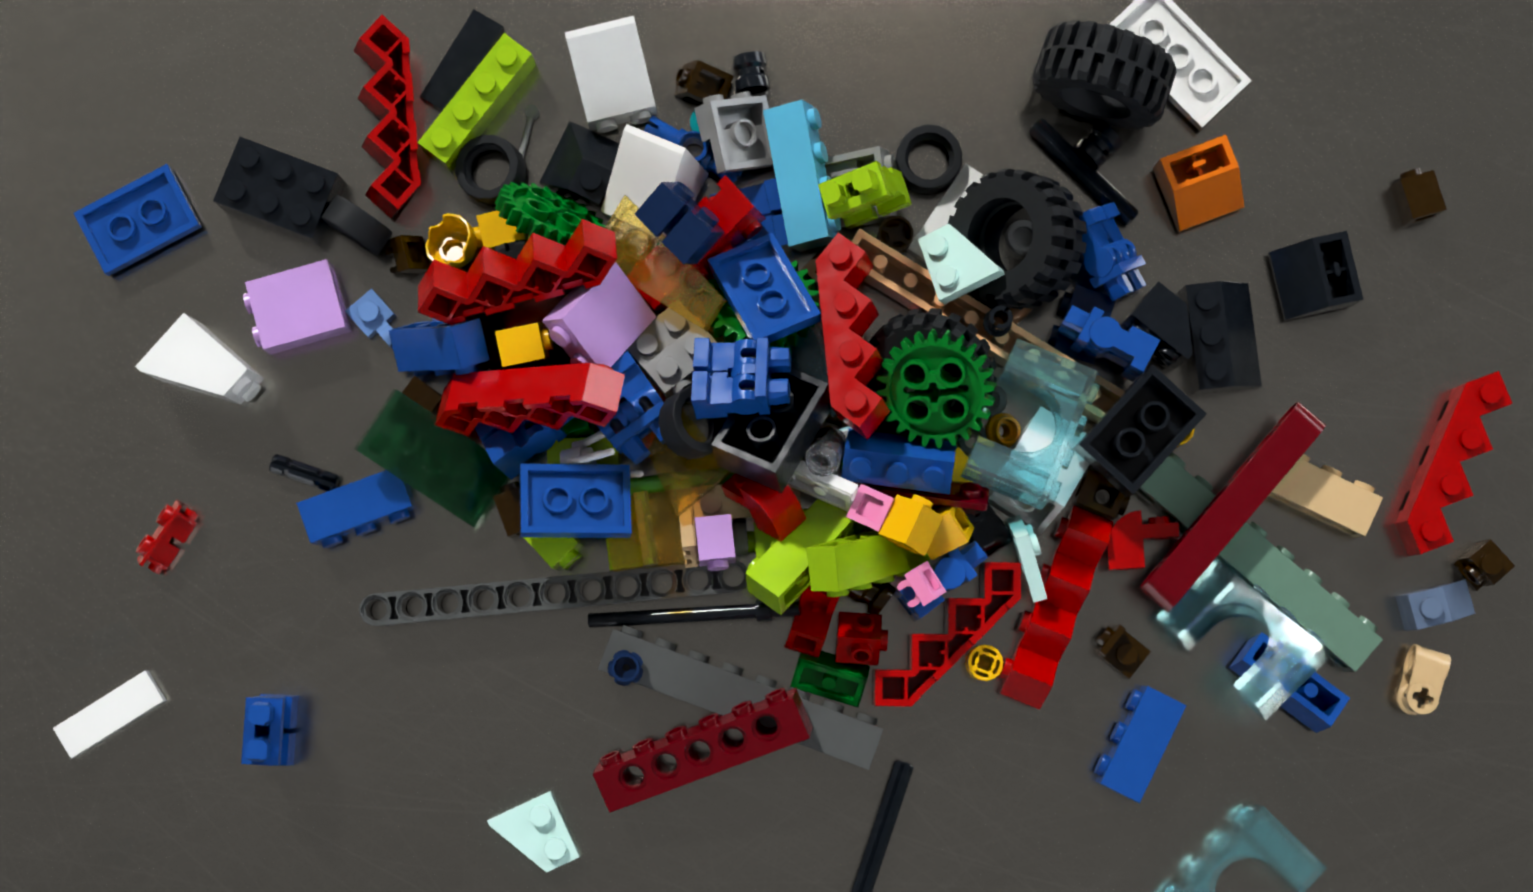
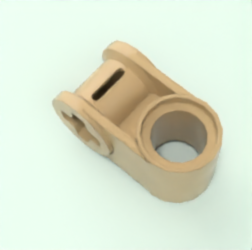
[1396,644,1451,715]

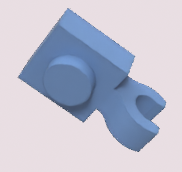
[345,288,397,349]

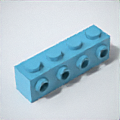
[763,99,841,252]

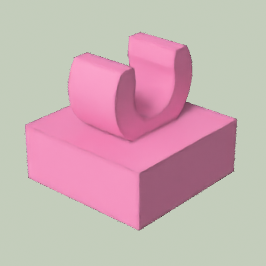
[846,484,895,532]
[897,561,947,607]

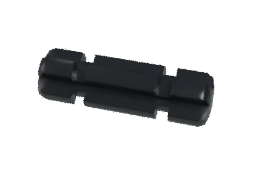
[269,454,339,491]

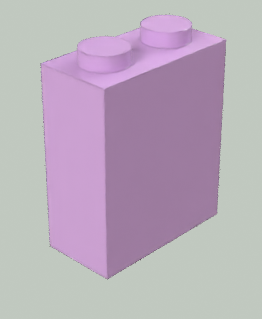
[243,259,352,355]
[542,262,656,367]

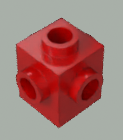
[835,612,888,665]

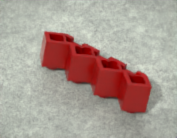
[353,15,421,219]
[418,219,617,325]
[816,232,890,440]
[435,362,625,437]
[1395,371,1513,556]
[998,506,1113,710]
[873,562,1021,707]

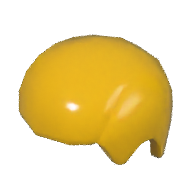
[425,213,477,269]

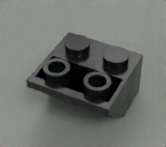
[1268,231,1363,321]
[1120,281,1193,369]

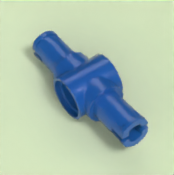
[644,115,743,184]

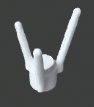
[560,424,644,477]

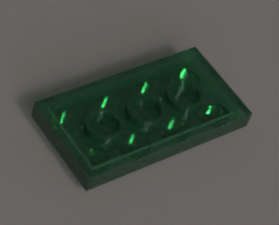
[354,389,507,527]

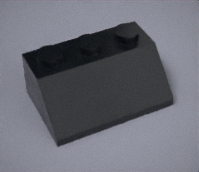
[1178,281,1262,395]

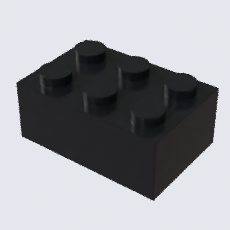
[213,137,346,246]
[1073,364,1207,498]
[711,368,832,493]

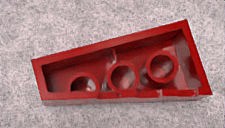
[627,175,766,313]

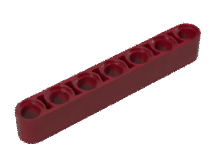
[1139,401,1326,612]

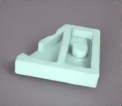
[918,223,1005,305]
[1006,515,1048,603]
[487,791,580,873]

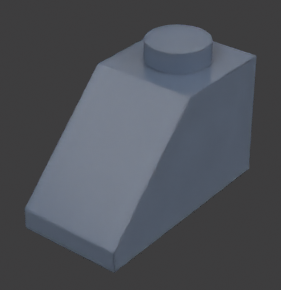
[1395,579,1475,631]

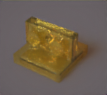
[608,490,685,572]

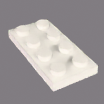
[1110,0,1252,131]

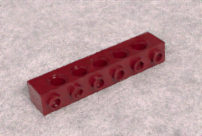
[593,688,813,813]

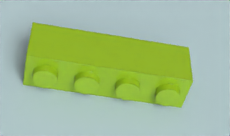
[417,33,536,173]
[745,476,866,615]
[806,529,930,597]

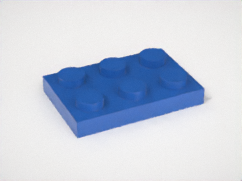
[73,164,202,276]
[708,232,821,343]
[520,463,632,538]

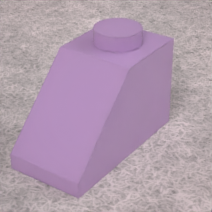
[695,514,736,571]

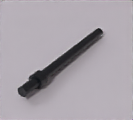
[588,600,801,628]

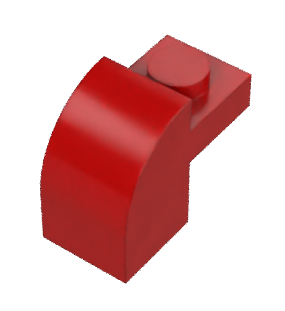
[721,473,806,541]
[1106,510,1180,571]
[784,585,839,658]

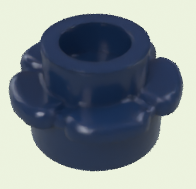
[608,650,643,686]

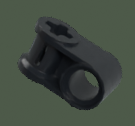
[962,503,1013,557]

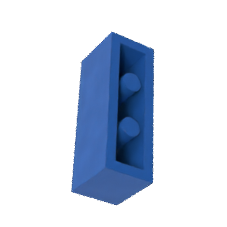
[389,318,490,376]
[841,428,956,495]
[297,466,417,548]
[1229,632,1350,733]
[1094,686,1187,803]

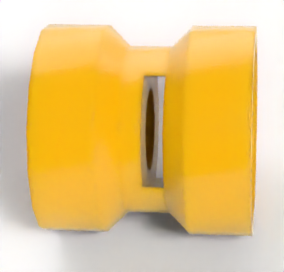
[964,645,1004,681]

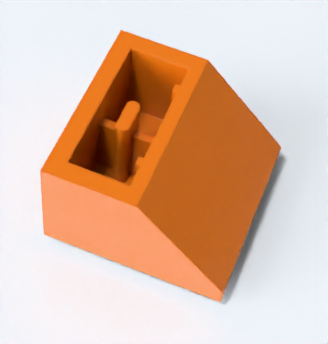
[1153,134,1245,232]

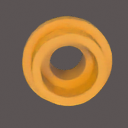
[986,413,1021,448]

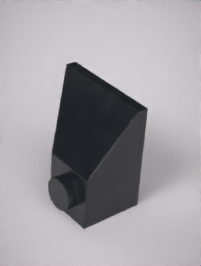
[540,121,619,212]

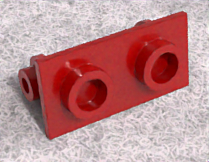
[136,499,199,575]

